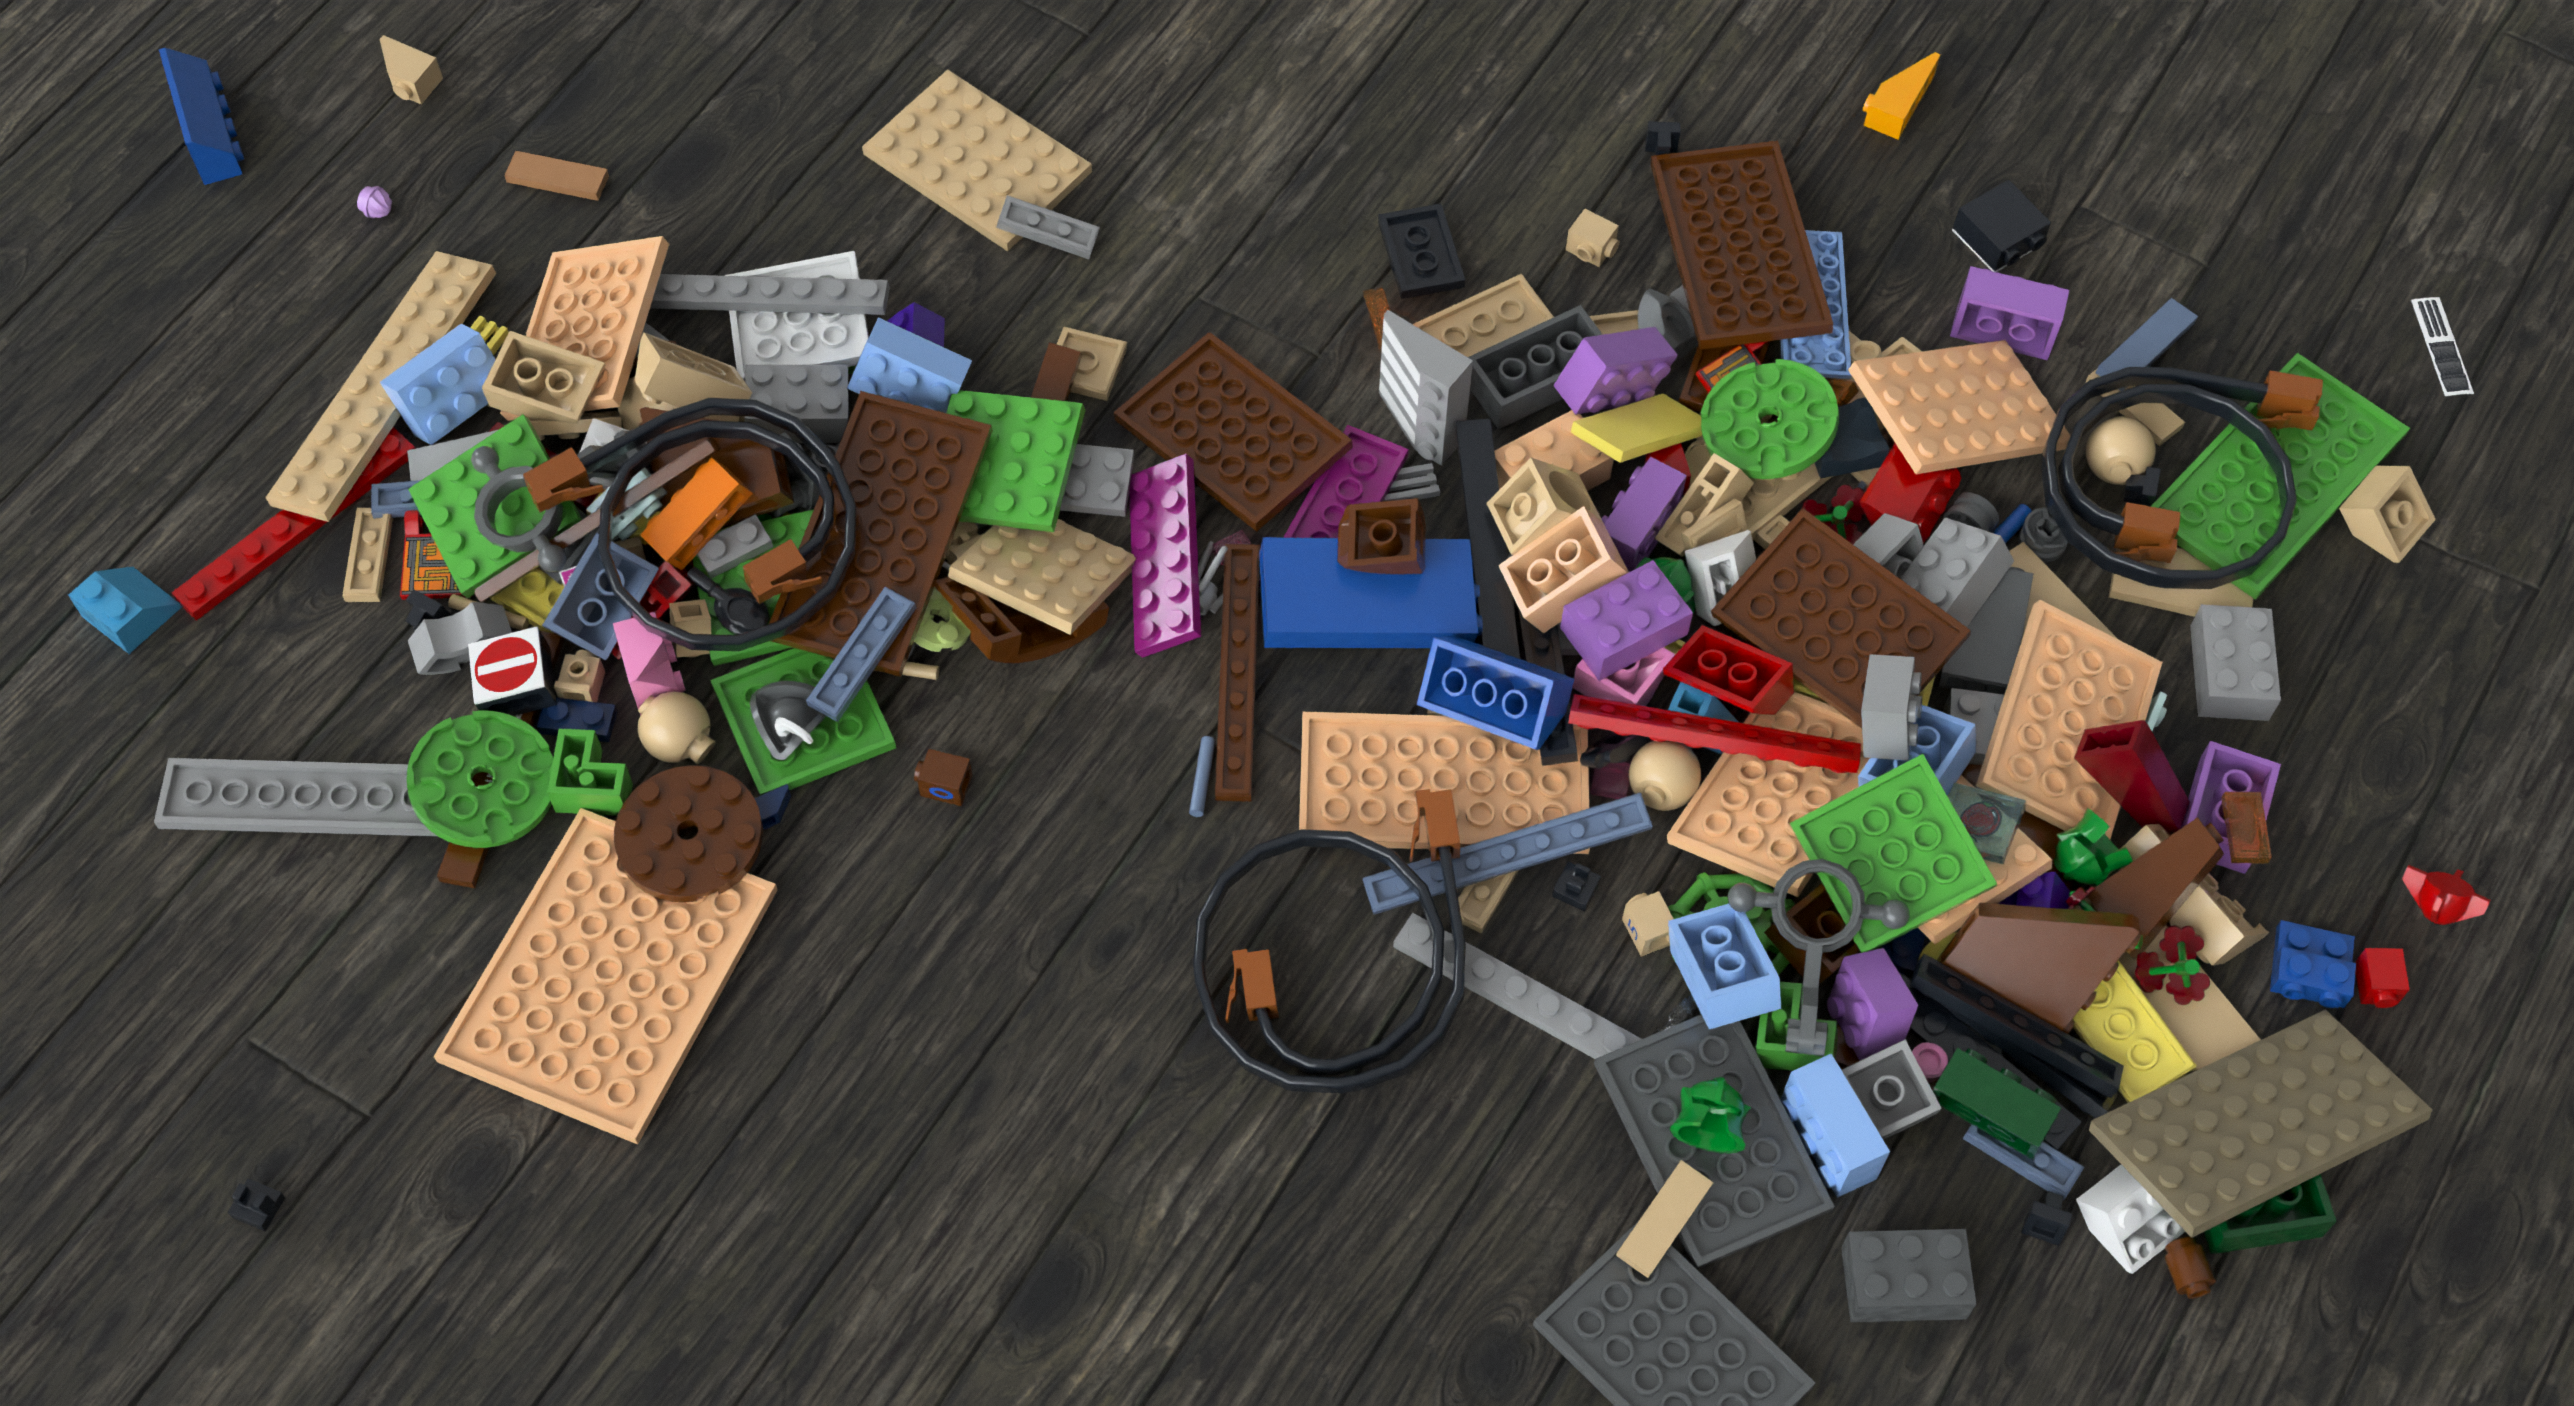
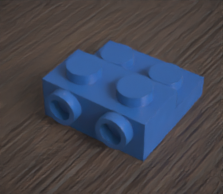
[2270,920,2356,1008]

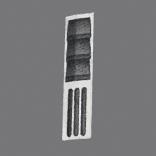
[2411,297,2474,396]

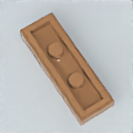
[504,151,609,201]

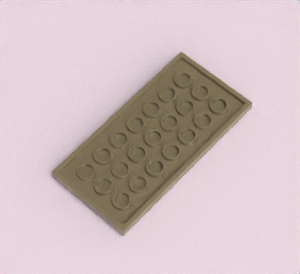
[2089,1009,2433,1238]

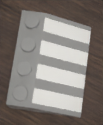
[1379,310,1473,466]

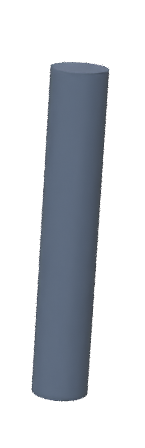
[1189,736,1215,817]

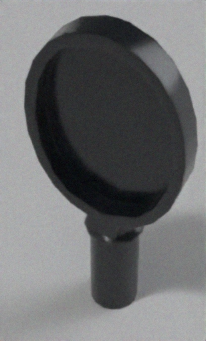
[687,567,770,635]

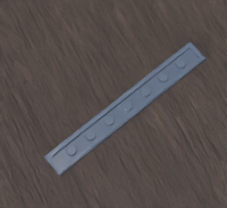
[1362,793,1653,915]

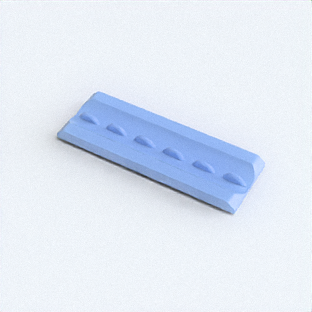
[1780,230,1852,379]

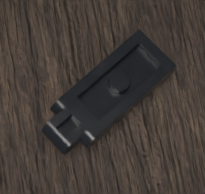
[1580,732,1653,769]

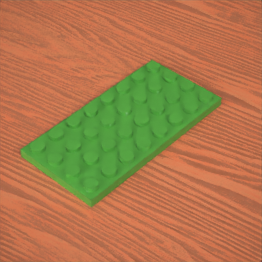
[2151,353,2410,600]

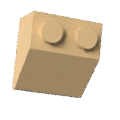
[2339,466,2436,563]

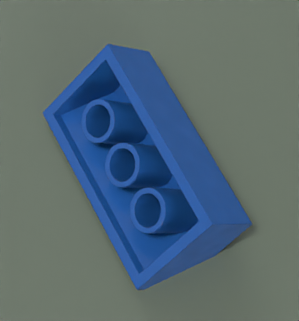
[159,48,245,185]
[1417,636,1575,750]

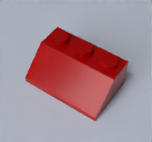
[1859,443,1962,544]
[1663,625,1794,715]

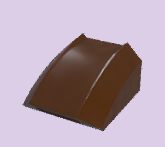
[1337,498,1426,574]

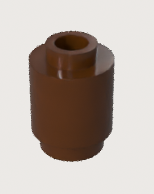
[2164,1237,2216,1299]

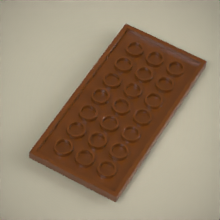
[1651,140,1834,350]
[769,391,993,677]

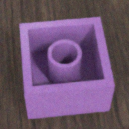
[1827,948,1918,1061]

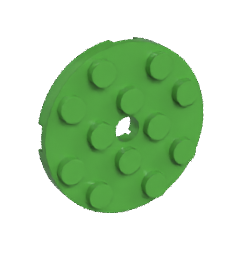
[1701,359,1839,479]
[406,711,553,848]

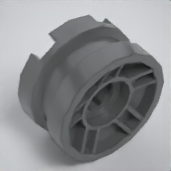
[1943,492,1999,532]
[2018,507,2068,563]

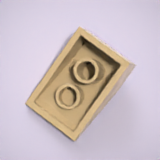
[482,331,606,423]

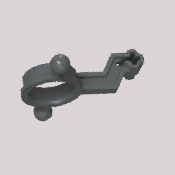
[471,429,651,572]
[1727,859,1910,1057]

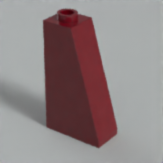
[2074,720,2190,833]

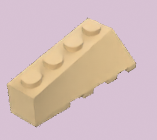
[2121,824,2269,965]

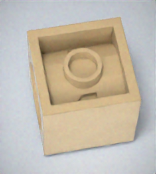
[1486,458,1603,555]

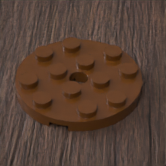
[614,766,763,902]

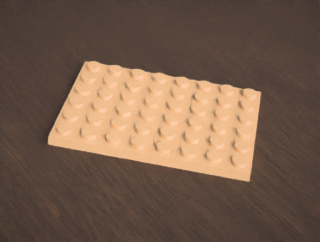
[434,808,778,1145]

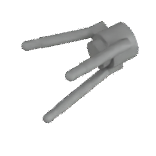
[1198,541,1228,615]

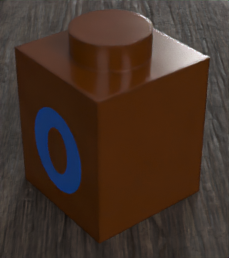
[914,749,973,806]

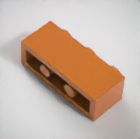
[640,457,753,571]

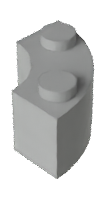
[408,602,512,675]

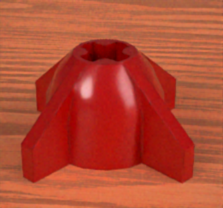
[2402,865,2491,925]

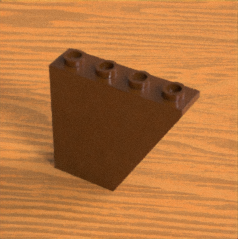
[639,407,795,530]
[1937,903,2141,1034]

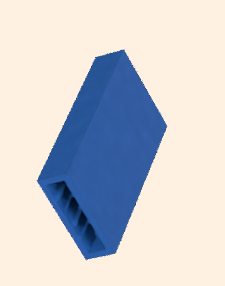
[1259,537,1483,648]

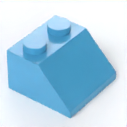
[68,566,182,654]

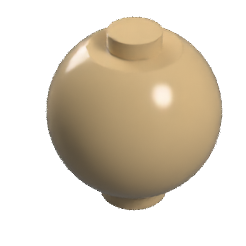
[2086,416,2156,485]
[638,691,716,764]
[1629,741,1701,811]

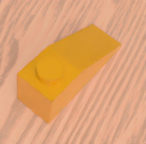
[1862,52,1941,140]

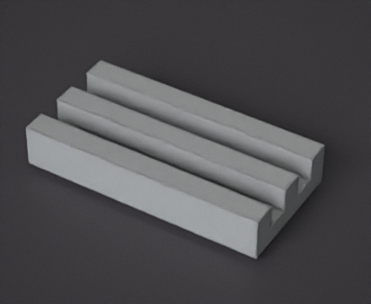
[1383,463,1440,501]

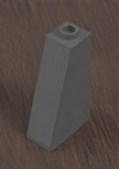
[1939,567,2034,695]

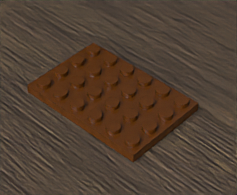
[1113,332,1353,532]
[1711,508,1971,729]

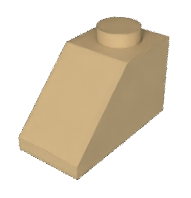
[380,35,443,105]

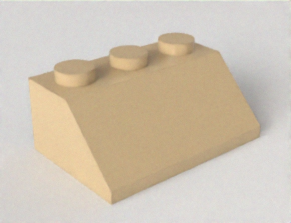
[635,332,752,422]

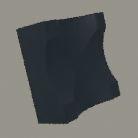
[1815,397,1889,479]

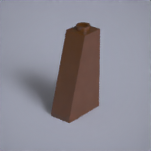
[2088,817,2224,960]

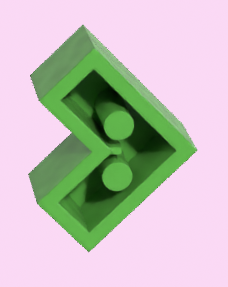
[547,729,633,816]
[1756,982,1838,1071]

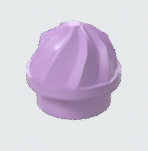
[357,186,392,219]

